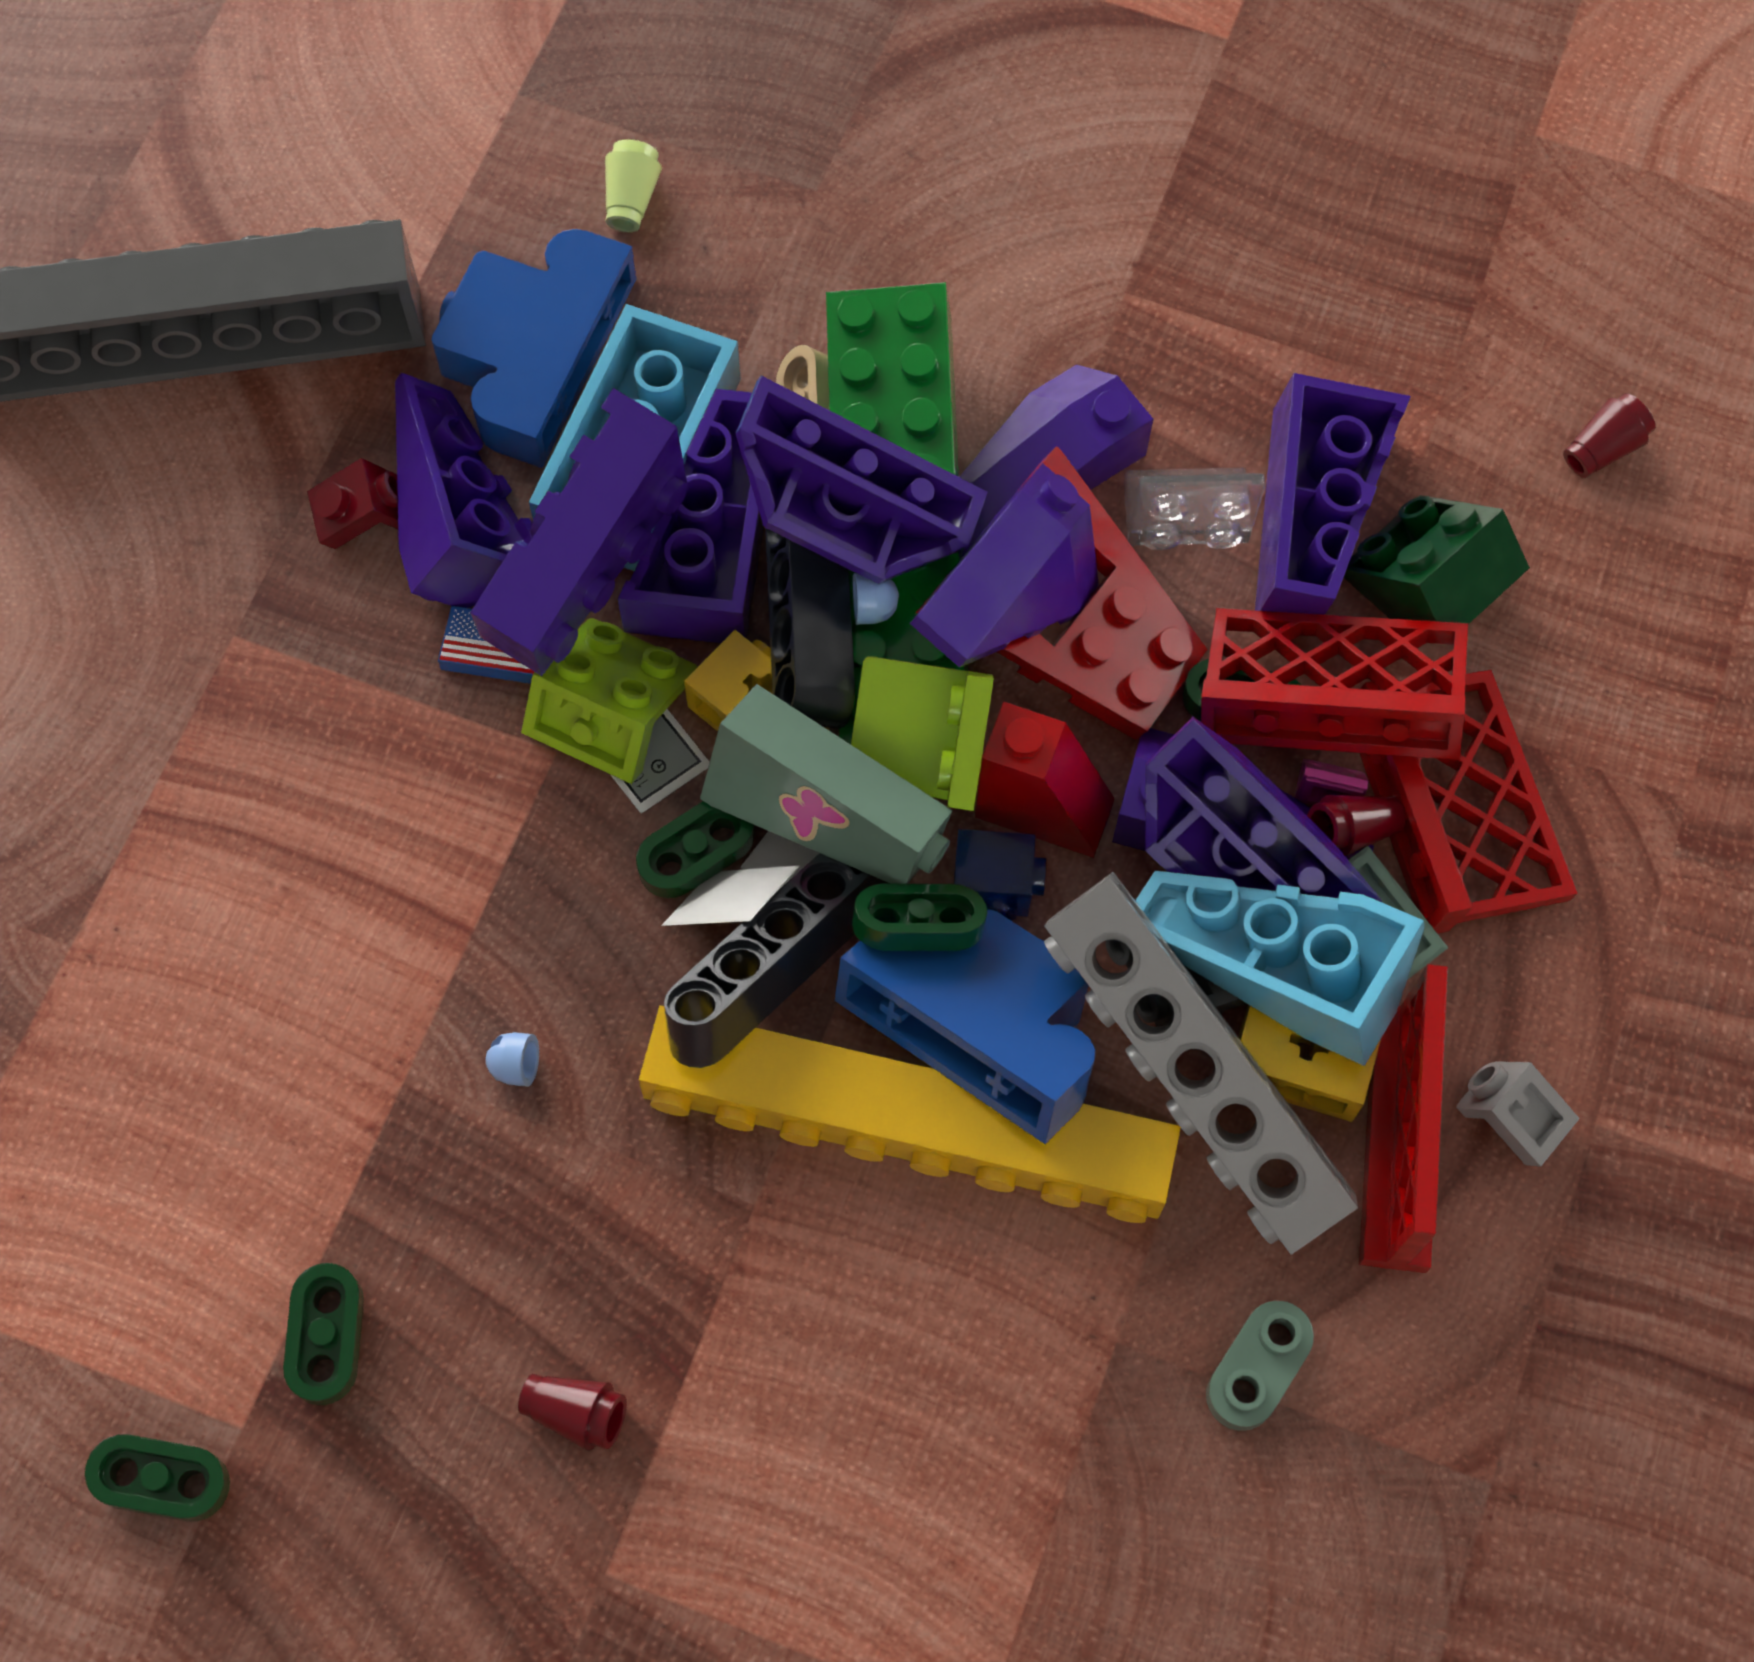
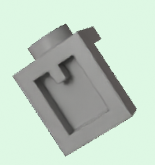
[1456,1061,1580,1167]

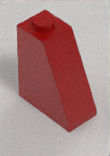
[975,701,1115,858]

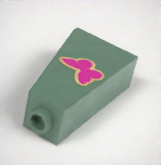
[700,684,952,884]

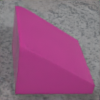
[1294,759,1369,805]

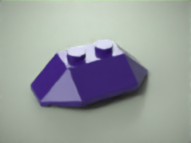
[736,375,988,584]
[1145,717,1382,902]

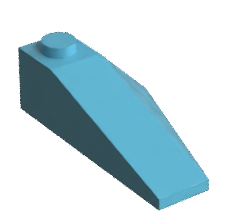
[1136,871,1425,1066]

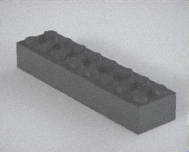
[0,219,426,402]

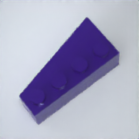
[1255,373,1411,615]
[470,388,688,676]
[618,389,764,643]

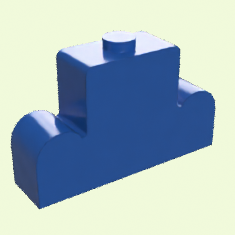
[431,229,636,468]
[835,910,1095,1144]

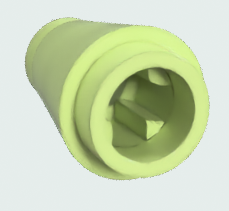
[605,139,662,232]

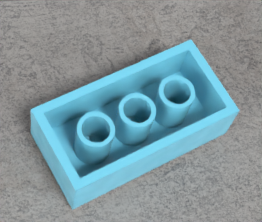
[529,304,741,571]

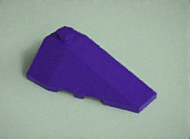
[959,365,1154,556]

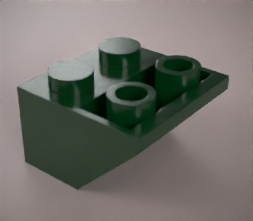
[1343,495,1530,624]

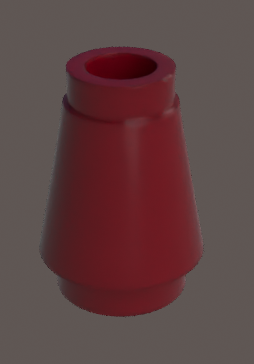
[1563,393,1656,478]
[1307,795,1406,856]
[518,1374,627,1451]

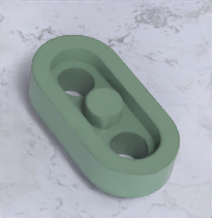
[1206,1301,1314,1431]

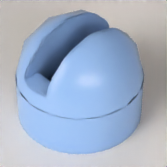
[853,573,899,625]
[485,1032,539,1087]

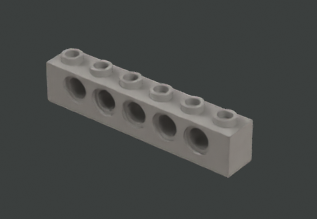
[1044,872,1358,1255]

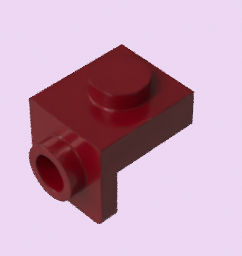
[307,458,398,549]

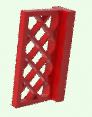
[1201,608,1468,760]
[1359,669,1578,934]
[1359,964,1448,1273]

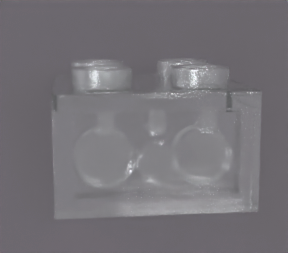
[1124,468,1265,550]

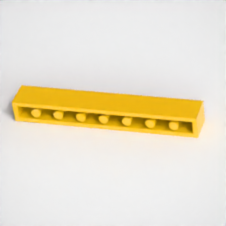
[639,1006,1181,1223]

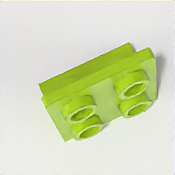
[521,618,697,784]
[851,656,994,811]

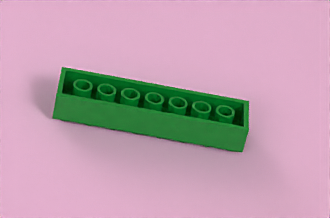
[826,282,968,745]

